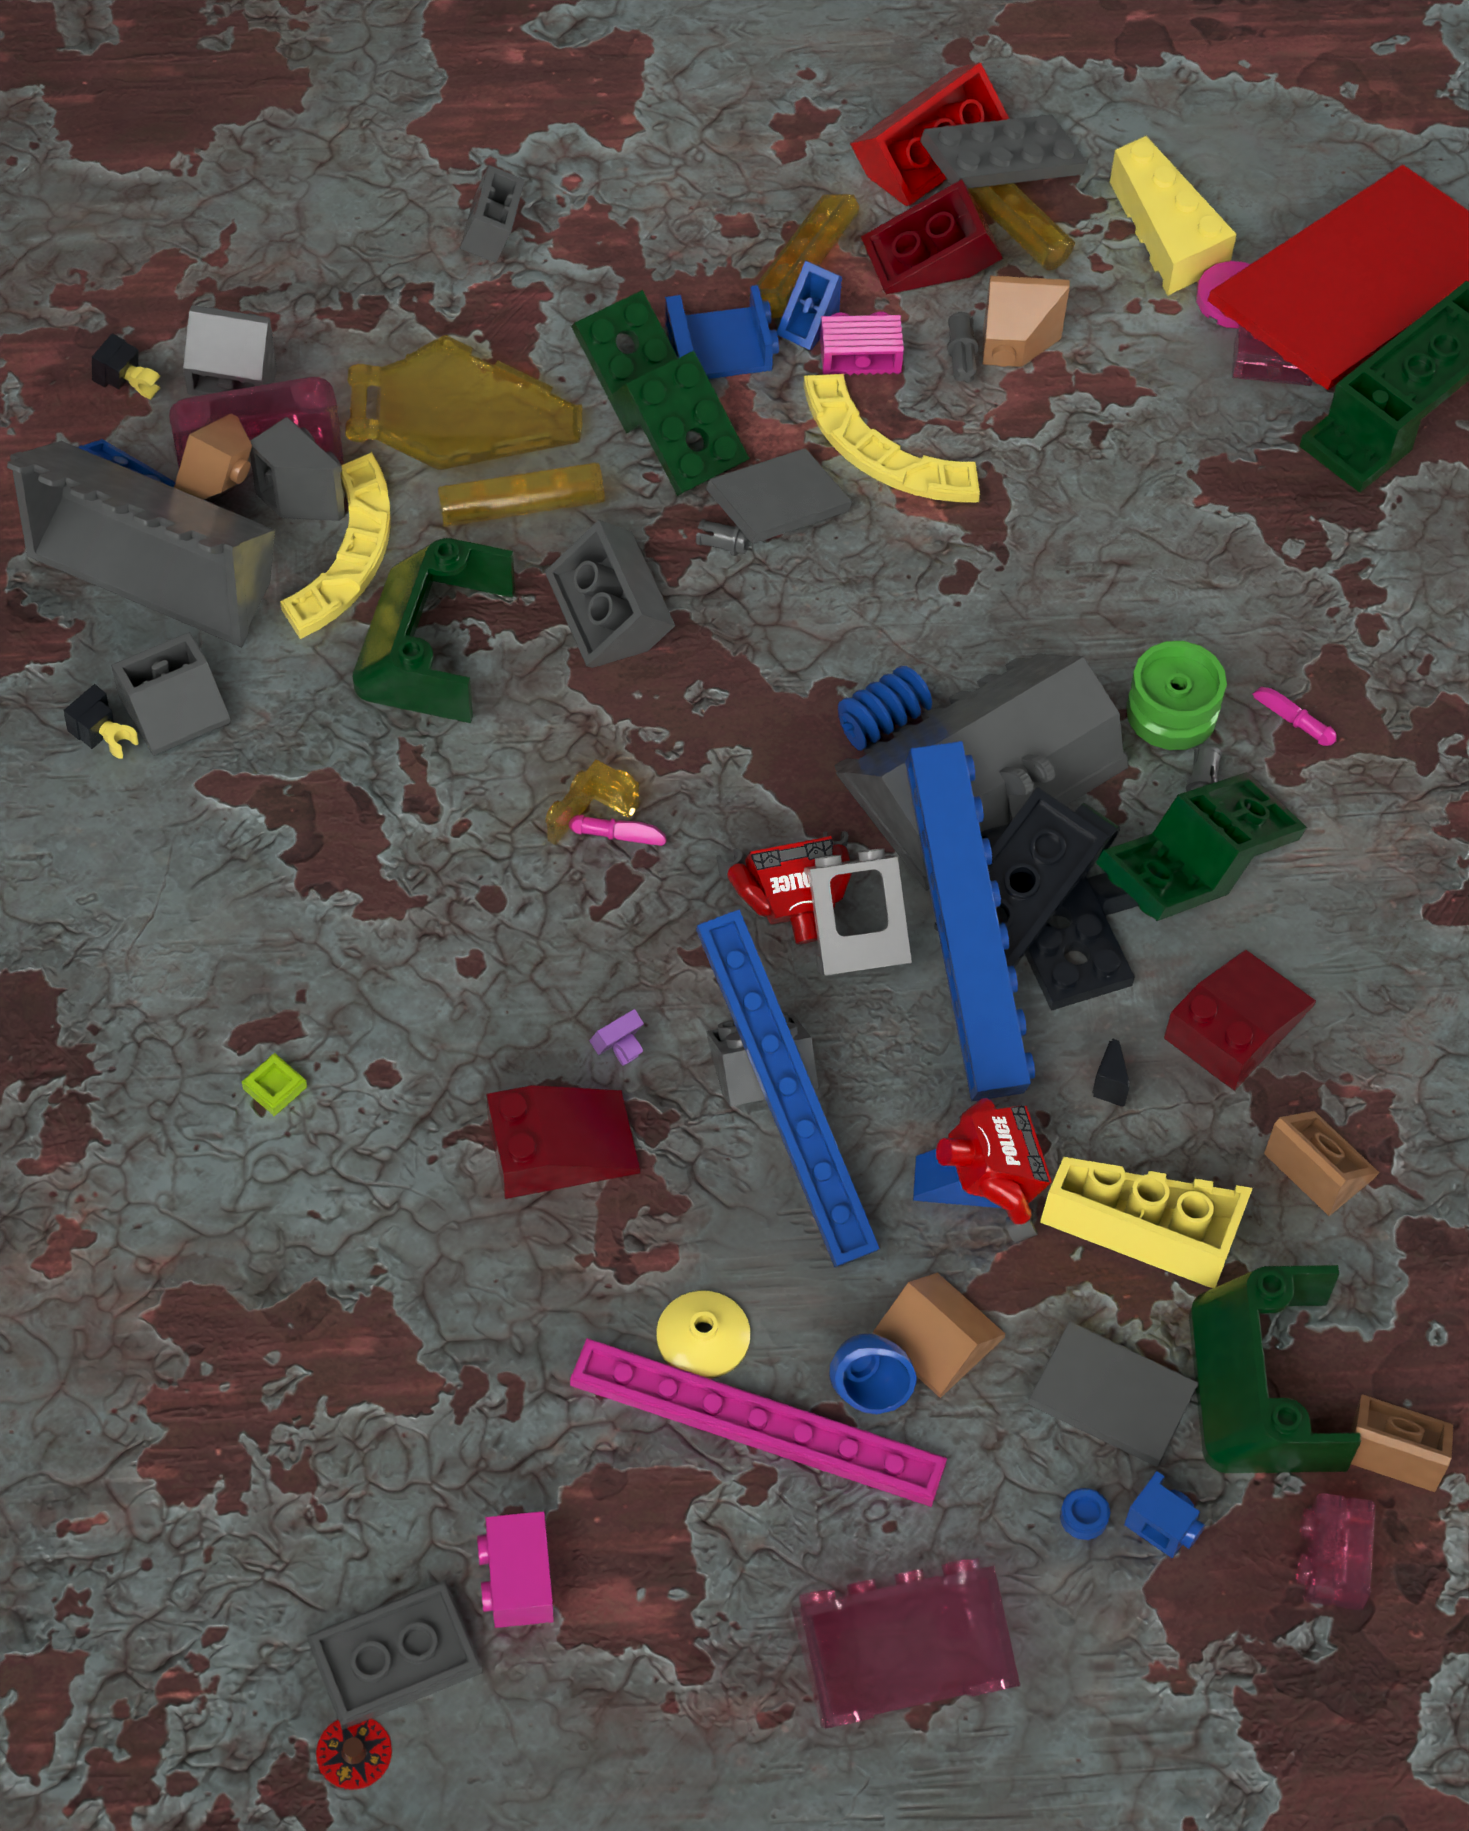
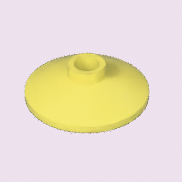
[656,1291,750,1379]

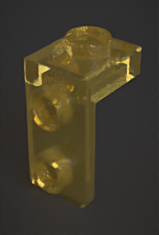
[545,759,639,845]

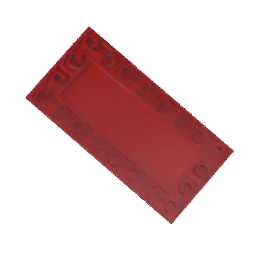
[1207,164,1469,390]

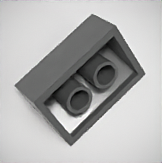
[545,520,676,668]

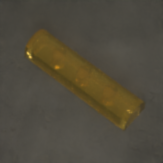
[969,183,1075,271]
[748,194,859,318]
[438,463,605,527]

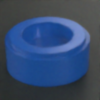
[1060,1488,1110,1540]

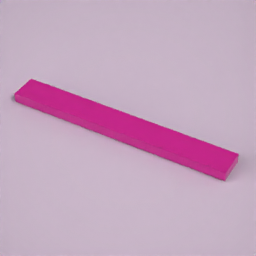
[570,1338,947,1507]

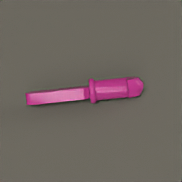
[1253,687,1336,746]
[569,814,667,846]

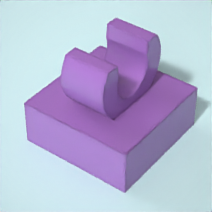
[589,1009,644,1066]

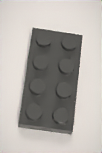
[920,115,1088,189]

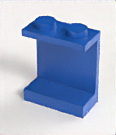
[665,285,779,379]

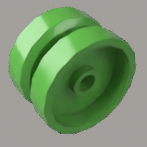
[1126,641,1227,750]

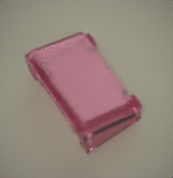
[169,377,344,470]

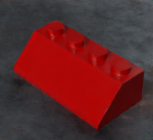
[850,62,1009,206]

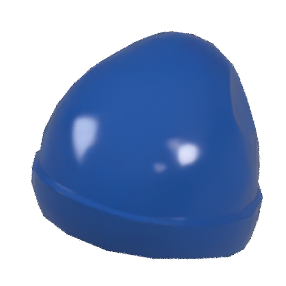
[829,1333,916,1414]

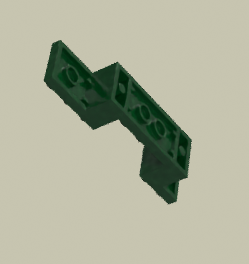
[1299,280,1469,493]

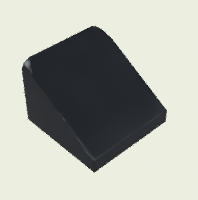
[1087,873,1138,916]
[1092,1039,1130,1107]

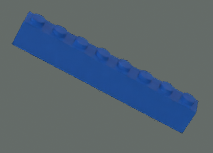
[905,741,1035,1102]

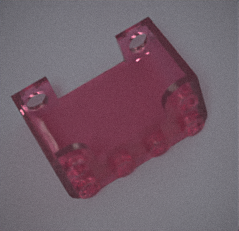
[791,1558,1020,1729]

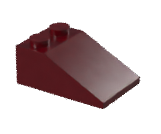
[861,179,1003,294]
[1164,949,1316,1091]
[486,1085,640,1199]

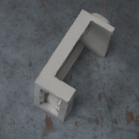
[804,848,912,976]

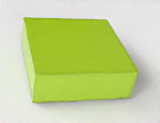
[242,1053,307,1116]

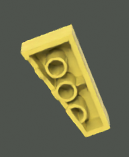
[1110,136,1237,296]
[1040,1157,1253,1289]

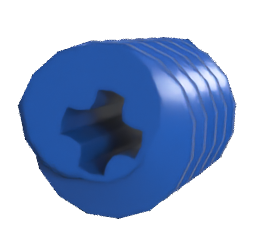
[838,666,932,751]

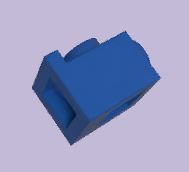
[1124,1471,1205,1559]

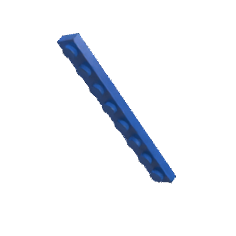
[696,909,880,1268]

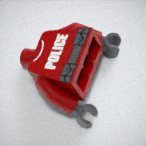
[716,831,853,945]
[936,1098,1052,1243]

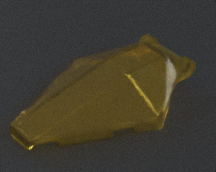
[345,335,582,470]

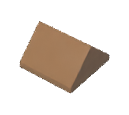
[1264,1111,1379,1216]
[873,1272,1006,1398]
[1350,1394,1453,1492]

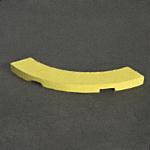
[803,374,980,502]
[280,452,391,639]

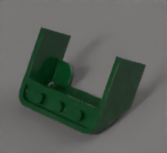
[353,538,515,723]
[1189,1265,1361,1473]

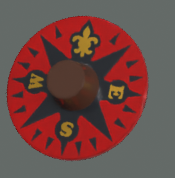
[316,1719,392,1790]

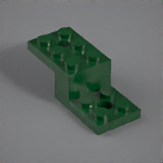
[571,290,750,496]
[1096,772,1308,921]

